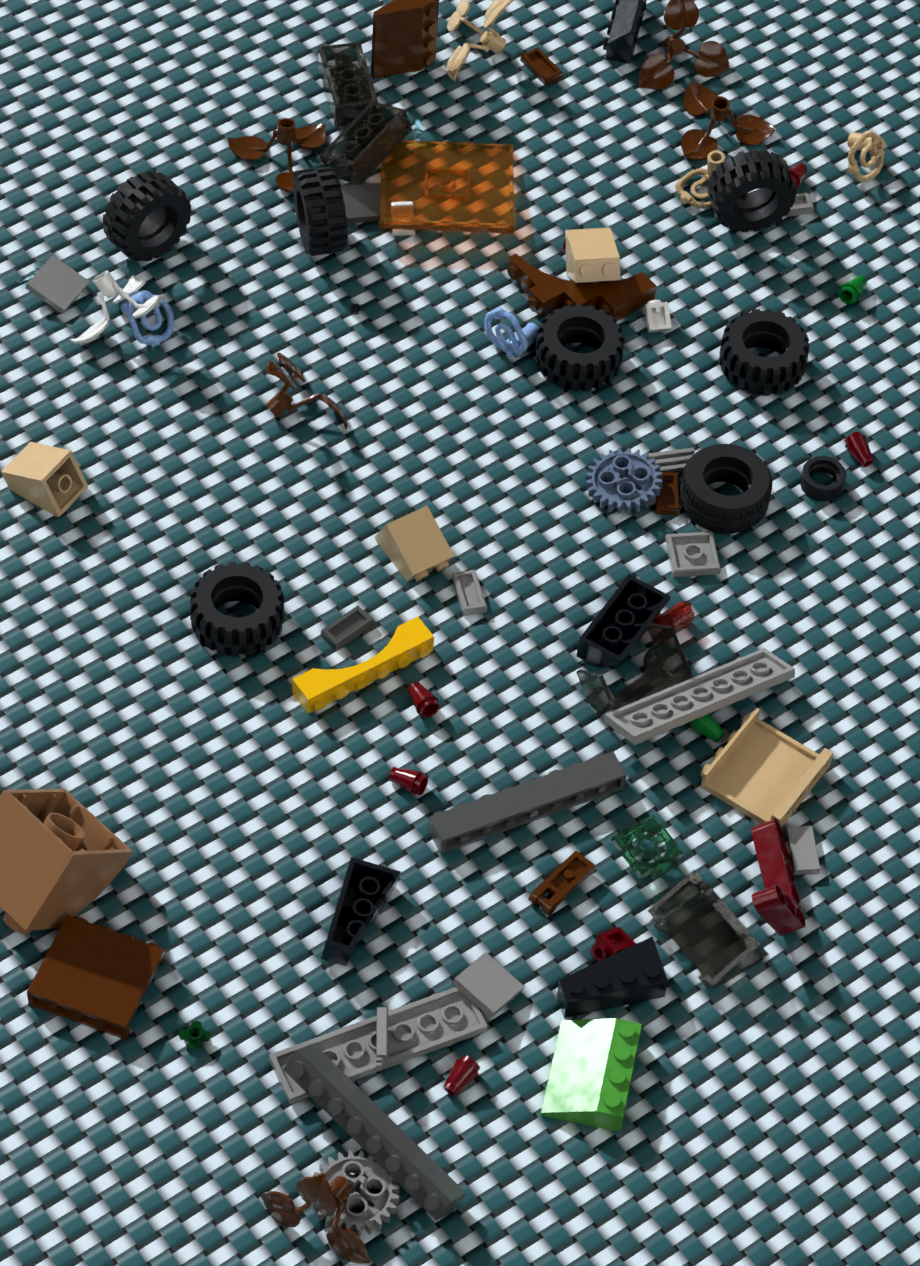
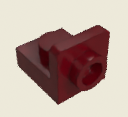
[590,927,636,962]

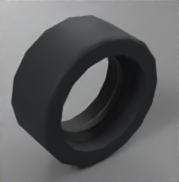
[800,456,847,501]

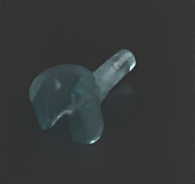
[410,120,424,143]
[16,261,44,284]

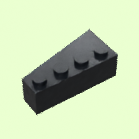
[321,857,401,966]
[557,937,668,1018]

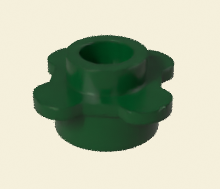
[179,1021,211,1050]

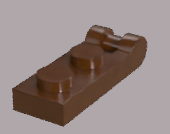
[528,851,595,916]

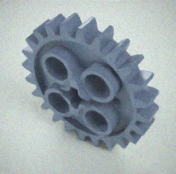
[586,448,663,514]

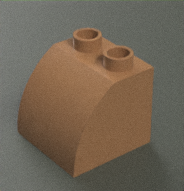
[0,789,133,935]

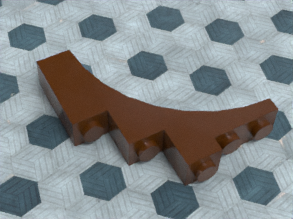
[507,254,657,321]

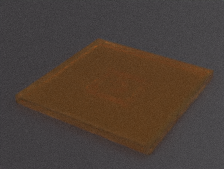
[380,139,515,234]

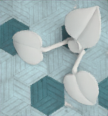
[70,270,166,343]

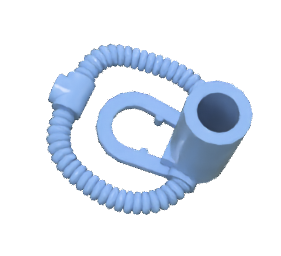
[120,290,174,347]
[484,307,539,358]

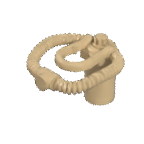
[847,130,886,182]
[675,150,725,209]

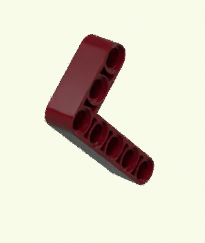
[751,819,806,936]

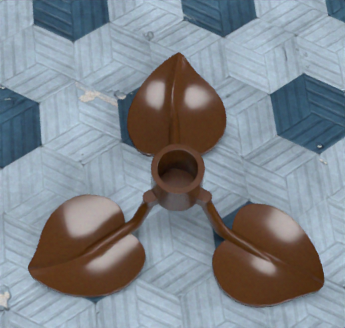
[638,0,729,90]
[681,80,775,161]
[228,118,326,193]
[266,352,348,430]
[261,1173,372,1264]

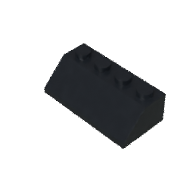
[603,0,647,64]
[576,574,671,668]

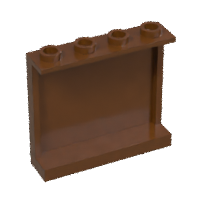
[27,915,165,1040]

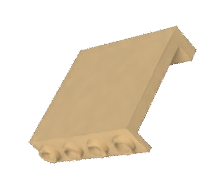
[700,708,833,828]

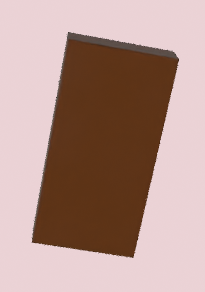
[520,47,563,86]
[655,472,680,515]

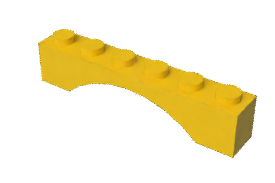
[292,616,434,714]

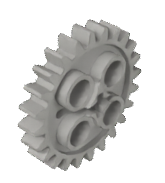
[312,1150,400,1237]

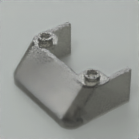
[576,622,693,734]

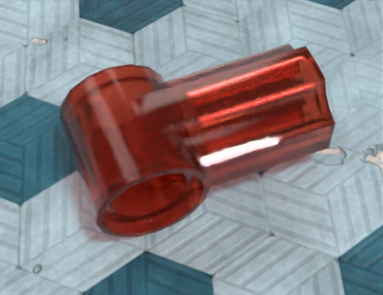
[647,601,695,644]

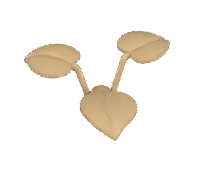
[446,0,513,82]

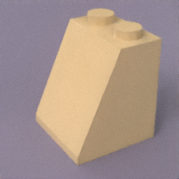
[565,227,620,283]
[1,442,88,517]
[374,505,454,582]

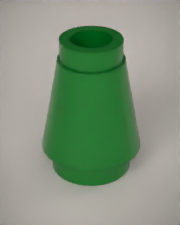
[839,275,867,304]
[688,713,725,743]

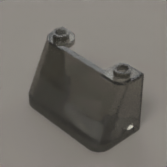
[648,869,769,990]

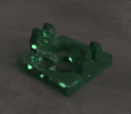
[611,815,683,881]

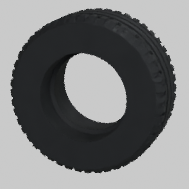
[680,444,773,534]

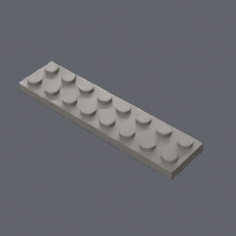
[605,648,795,745]
[269,987,488,1104]

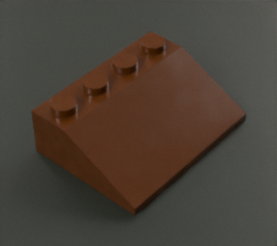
[371,0,439,78]

